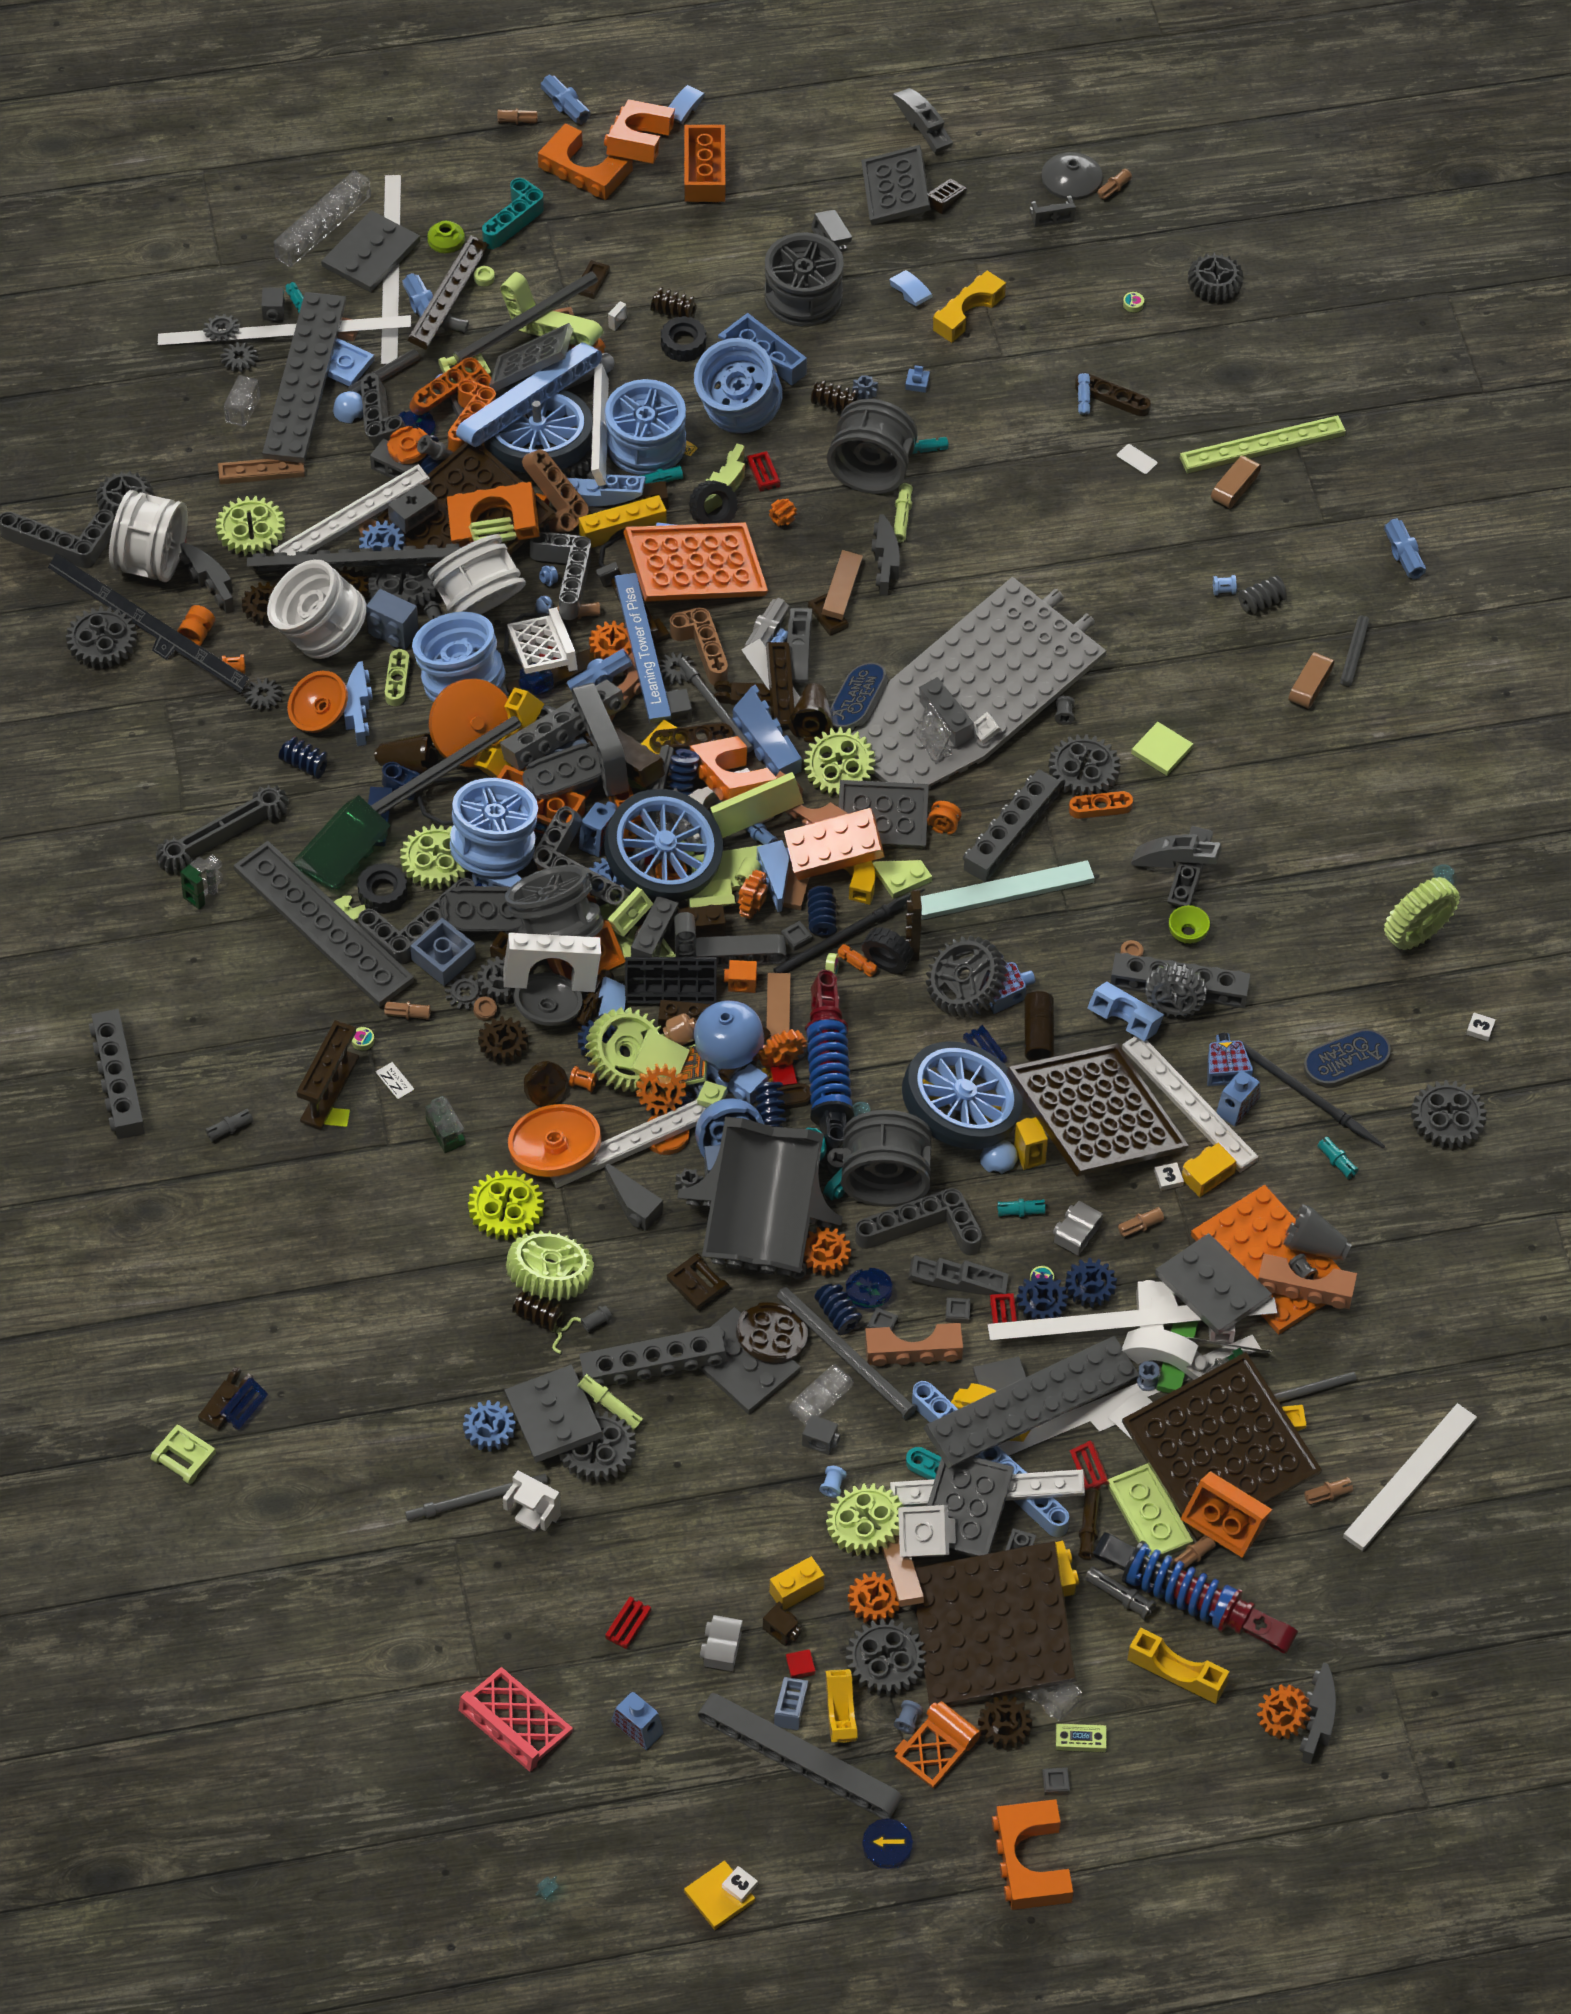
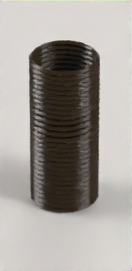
[1024,991,1054,1062]

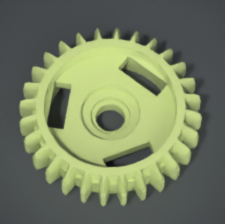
[1384,877,1460,950]
[584,1007,665,1092]
[506,1230,594,1301]

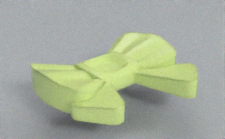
[334,896,365,922]

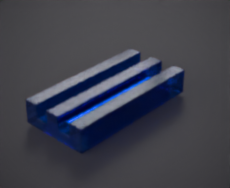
[963,1025,1007,1063]
[220,1378,268,1430]

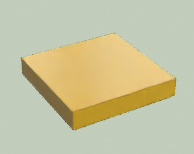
[684,1860,755,1930]

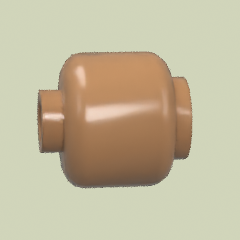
[663,1013,696,1046]

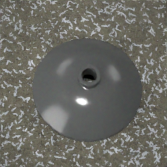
[1041,152,1102,200]
[514,972,582,1026]

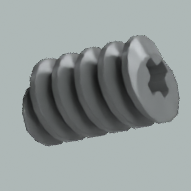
[1238,575,1287,614]

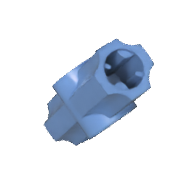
[541,75,590,125]
[402,273,433,317]
[1384,519,1426,579]
[567,648,633,691]

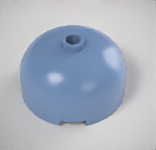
[694,1000,764,1069]
[695,1098,764,1159]

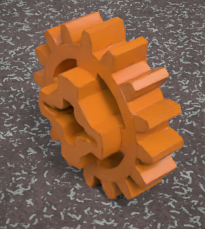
[589,621,632,660]
[738,870,768,919]
[758,1029,807,1069]
[636,1064,686,1114]
[803,1227,851,1276]
[848,1572,900,1623]
[1257,1684,1312,1739]

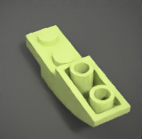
[704,444,745,514]

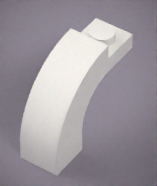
[1122,1328,1209,1380]

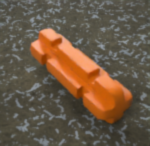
[837,944,877,977]

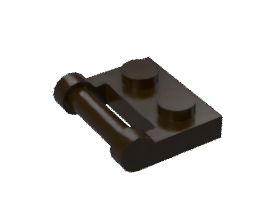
[667,1253,730,1311]

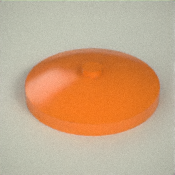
[429,679,508,767]
[508,1104,601,1177]

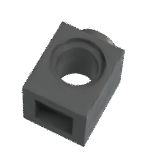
[261,288,285,321]
[666,689,692,725]
[802,1414,841,1455]

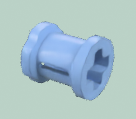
[1213,575,1237,596]
[820,1466,847,1498]

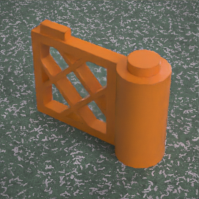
[894,1701,981,1789]

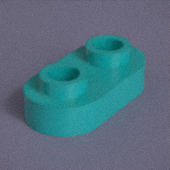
[823,1168,845,1200]
[906,1447,941,1480]

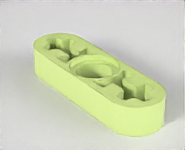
[385,649,410,706]

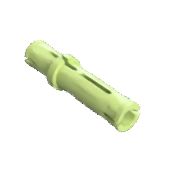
[894,483,913,543]
[577,1374,643,1431]

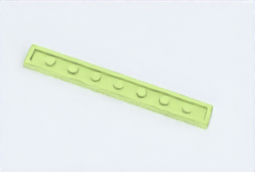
[1180,415,1346,474]

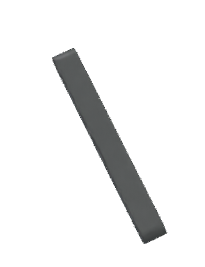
[697,1693,903,1820]

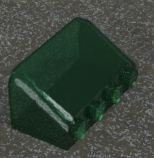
[292,795,391,891]

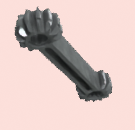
[156,784,289,875]

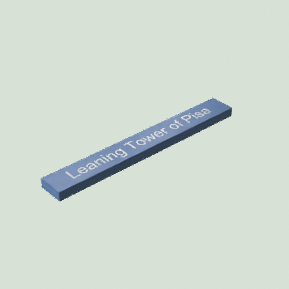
[615,573,671,723]

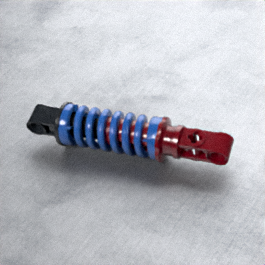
[805,970,854,1153]
[1092,1532,1298,1654]

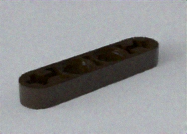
[1075,373,1151,416]
[649,723,733,752]

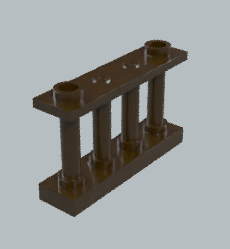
[296,1020,359,1129]

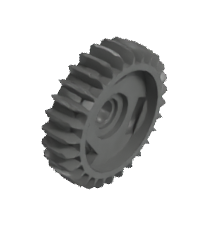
[925,935,1008,1018]

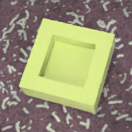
[697,1081,728,1107]

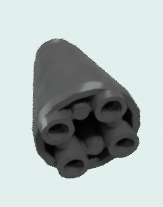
[1283,1204,1352,1260]

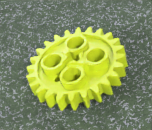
[468,1170,544,1240]

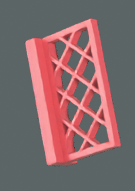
[459,1667,573,1772]

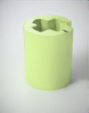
[735,857,761,886]

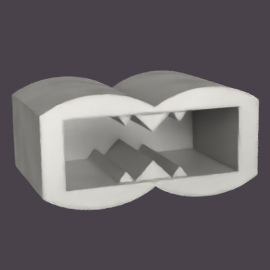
[1053,1201,1103,1255]
[700,1615,743,1671]

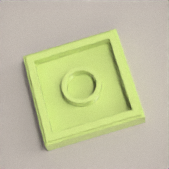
[1131,722,1193,776]
[631,1029,690,1084]

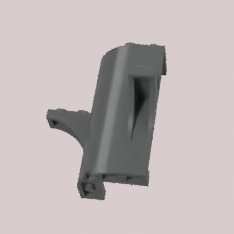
[677,1117,843,1276]

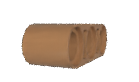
[1211,455,1261,509]
[1288,652,1335,709]

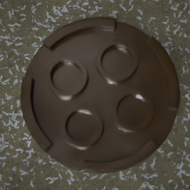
[736,1302,808,1363]

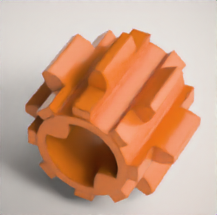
[769,499,797,526]

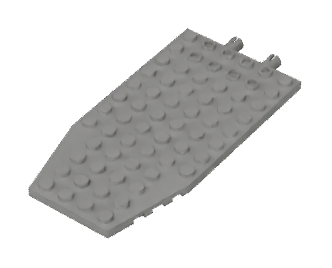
[844,577,1106,790]

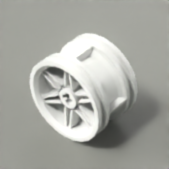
[109,490,188,582]
[428,534,526,614]
[267,560,366,659]

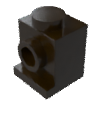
[763,1601,802,1646]

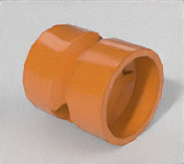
[177,605,215,646]

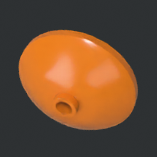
[287,671,348,733]

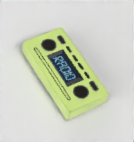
[1056,1724,1106,1752]

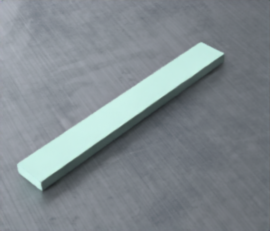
[921,860,1094,920]

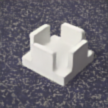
[503,1471,561,1531]
[898,1505,956,1557]

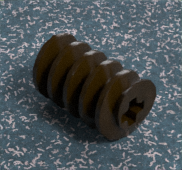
[650,287,697,318]
[811,380,857,412]
[512,1291,565,1333]

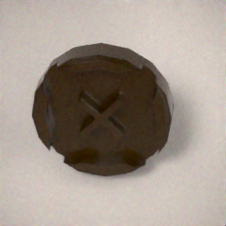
[524,1061,567,1106]

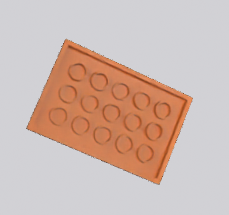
[624,522,768,601]
[1191,1185,1341,1335]

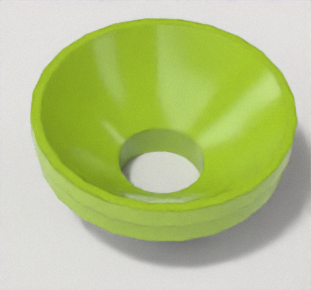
[427,221,465,253]
[1169,905,1210,943]

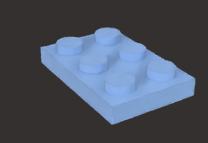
[327,338,374,386]

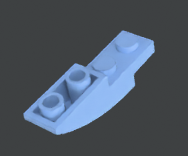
[561,474,646,506]
[344,661,373,746]

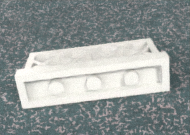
[507,607,578,674]

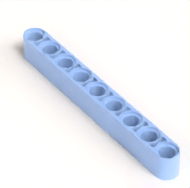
[456,342,602,447]
[912,1381,1069,1537]

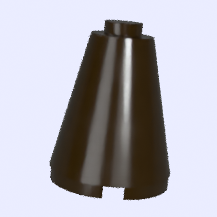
[789,683,833,742]
[374,733,438,774]

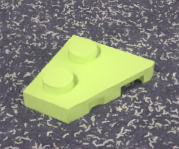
[873,860,932,899]

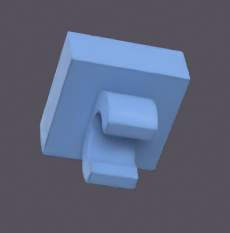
[905,365,930,393]

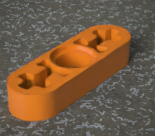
[1069,791,1133,819]

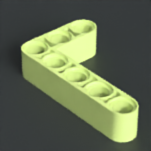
[500,272,603,346]

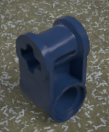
[382,762,420,800]

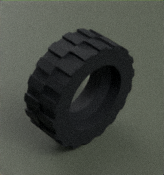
[661,316,706,362]
[688,480,738,524]
[357,863,408,914]
[861,927,914,974]

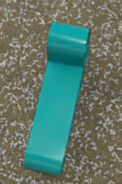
[482,178,544,249]

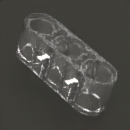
[789,1364,854,1425]

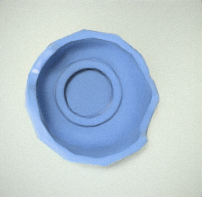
[333,391,363,423]
[980,1140,1018,1174]

